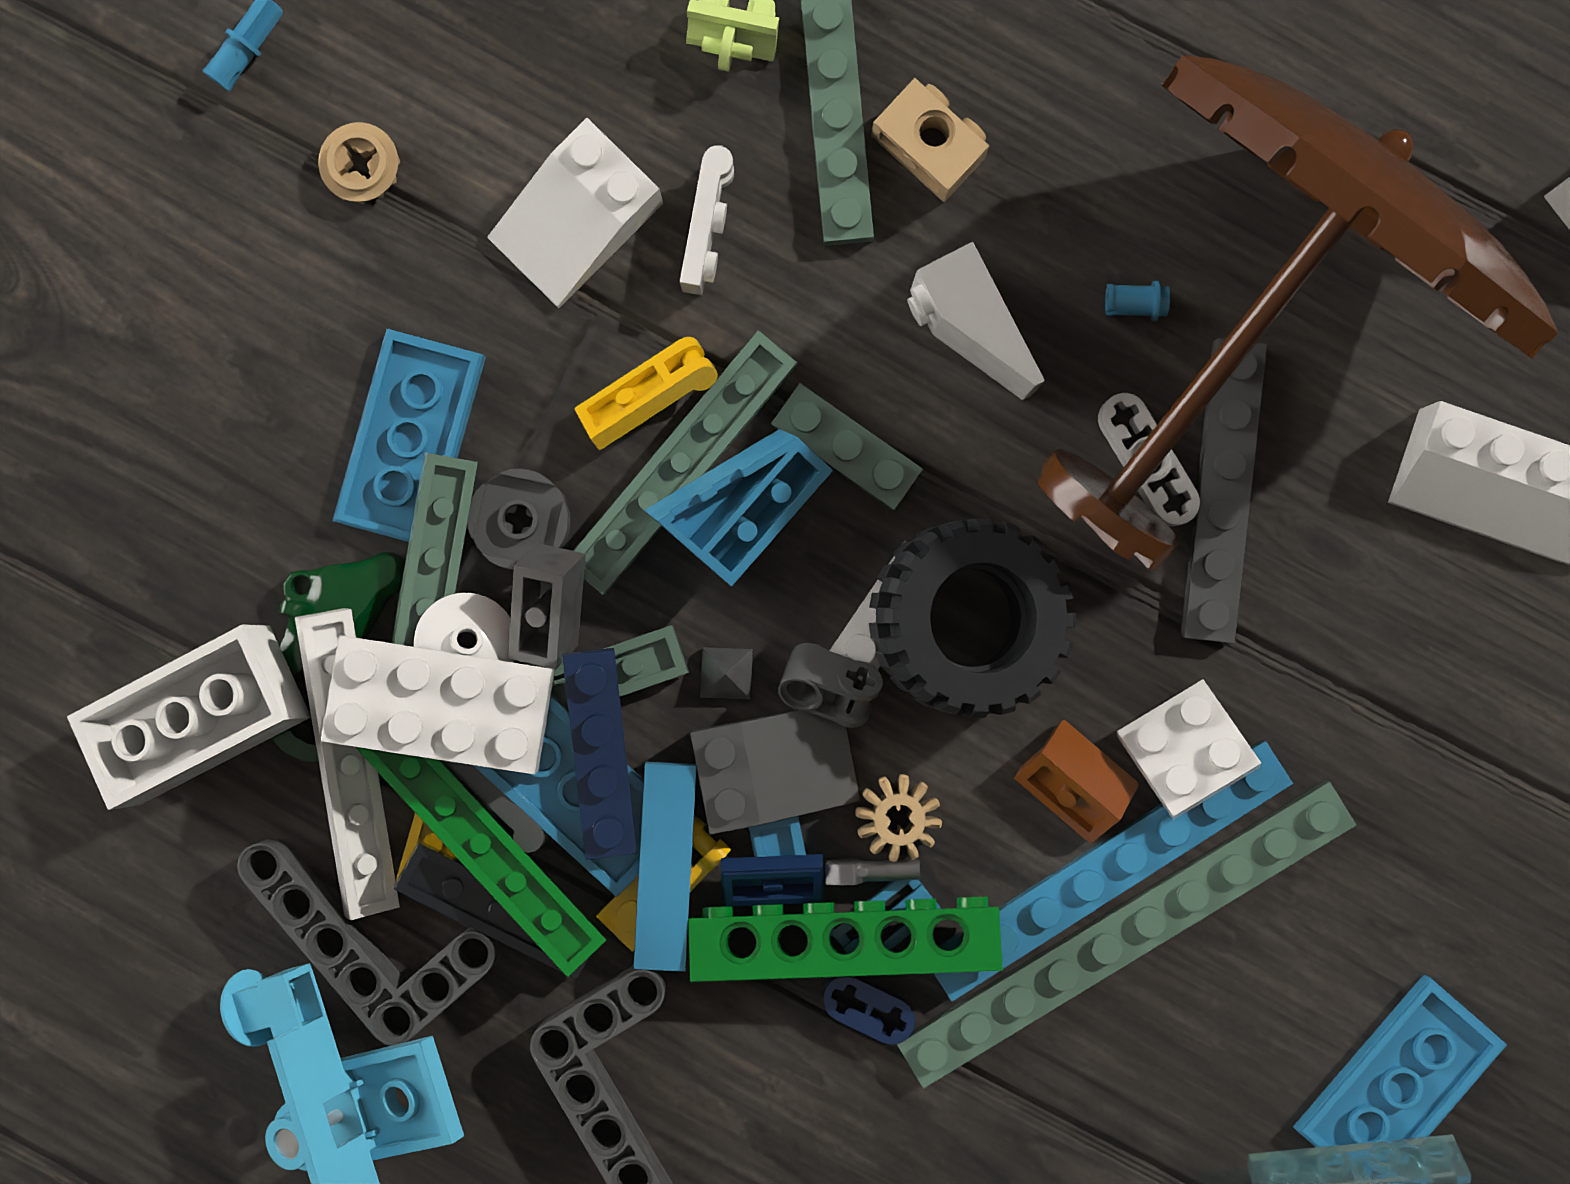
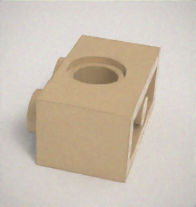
[871,78,989,202]

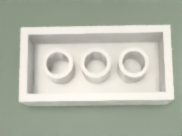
[67,625,311,810]
[321,635,555,774]

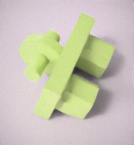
[686,0,779,72]

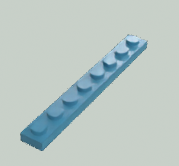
[934,740,1293,1001]

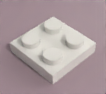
[1117,679,1261,820]

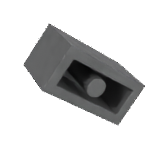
[508,543,586,670]

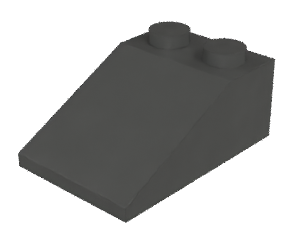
[690,710,860,834]

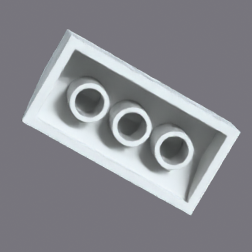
[1388,401,1570,566]

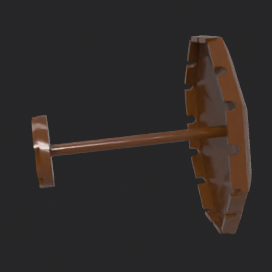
[1037,55,1558,571]

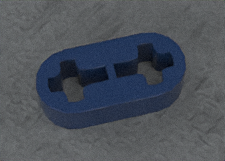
[823,976,915,1045]

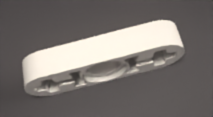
[1098,393,1200,526]

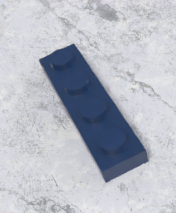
[562,648,637,860]

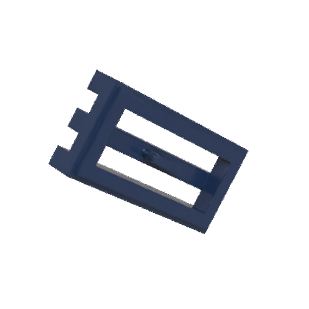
[721,854,824,906]

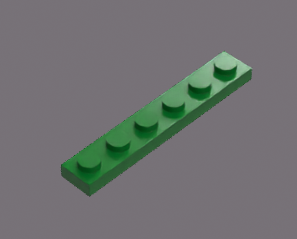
[356,747,606,977]

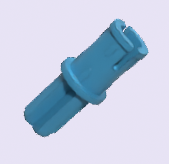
[202,0,283,92]

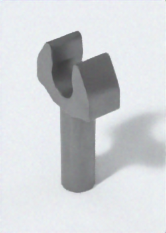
[825,859,920,885]

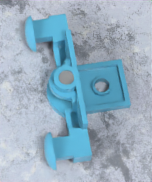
[220,963,464,1184]

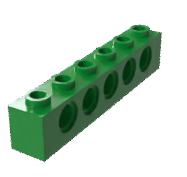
[688,896,1003,982]

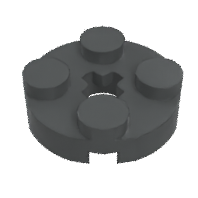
[467,469,570,570]

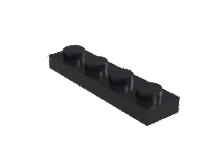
[394,840,601,980]

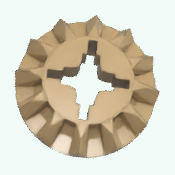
[318,122,401,204]

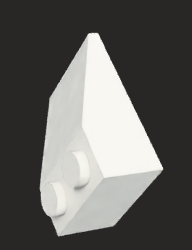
[487,118,664,308]
[907,242,1045,400]

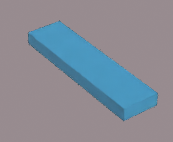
[634,762,697,971]

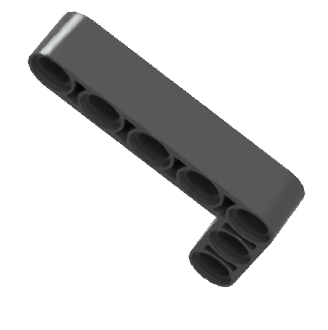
[237,838,503,1046]
[530,965,673,1184]

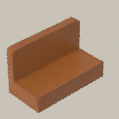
[1014,720,1139,844]

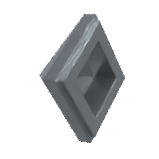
[700,647,753,699]

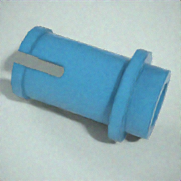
[1105,281,1170,321]

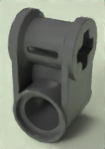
[778,643,883,728]

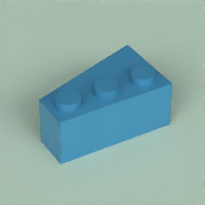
[644,429,833,586]

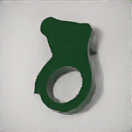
[272,552,406,764]

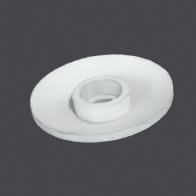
[414,593,514,663]

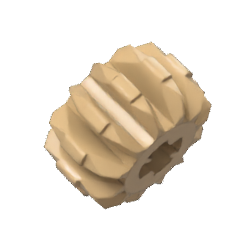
[855,774,942,862]

